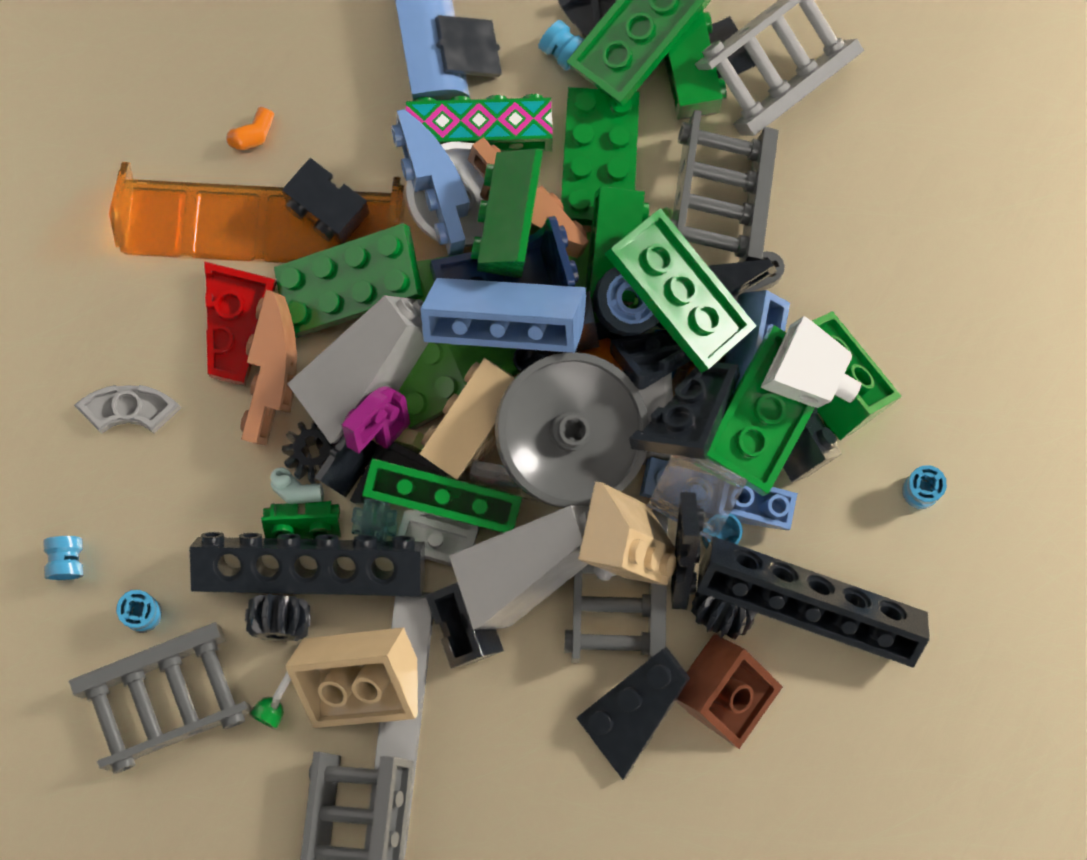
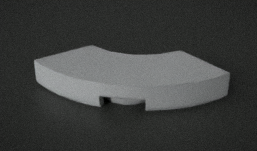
[74,385,181,434]

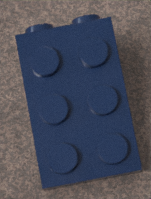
[429,216,579,287]

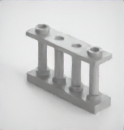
[695,0,864,136]

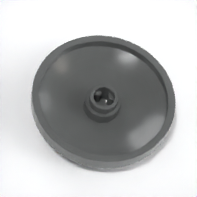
[495,352,649,508]

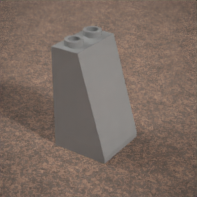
[287,296,429,444]
[449,505,590,630]

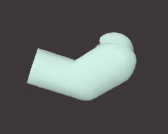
[270,467,324,504]

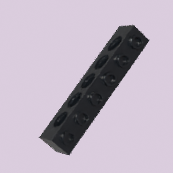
[189,532,425,596]
[697,536,930,668]

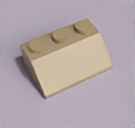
[420,358,515,482]
[578,482,676,586]
[285,627,418,728]

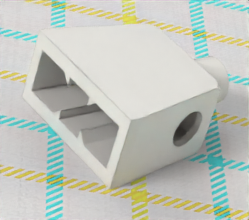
[761,316,861,408]

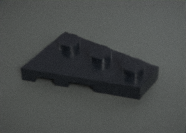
[629,362,740,460]
[670,492,704,610]
[576,647,690,780]

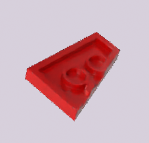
[204,261,277,386]

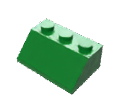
[471,149,543,279]
[812,311,902,441]

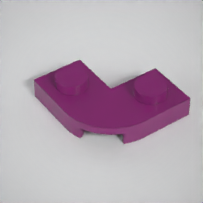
[342,386,410,454]

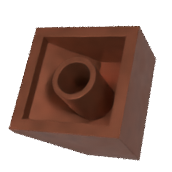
[676,633,783,749]

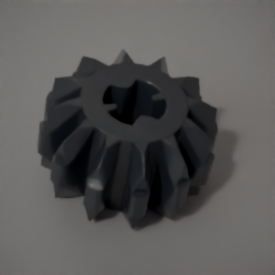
[282,420,337,484]
[691,592,757,640]
[245,594,311,642]

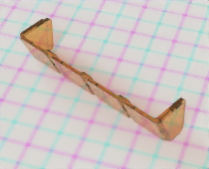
[109,162,405,263]

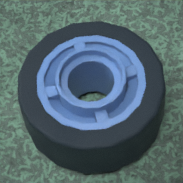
[593,267,659,336]

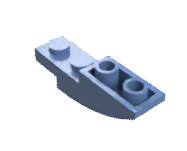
[391,109,470,256]
[640,457,798,531]

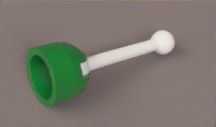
[249,642,300,730]

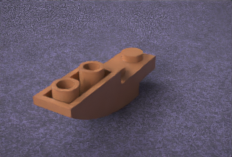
[468,137,589,258]
[240,290,297,445]

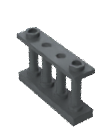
[669,110,779,262]
[564,508,668,663]
[68,622,252,774]
[300,751,414,860]

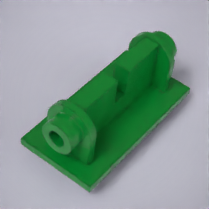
[261,500,341,539]

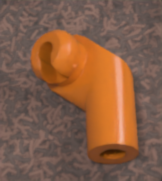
[226,107,275,151]

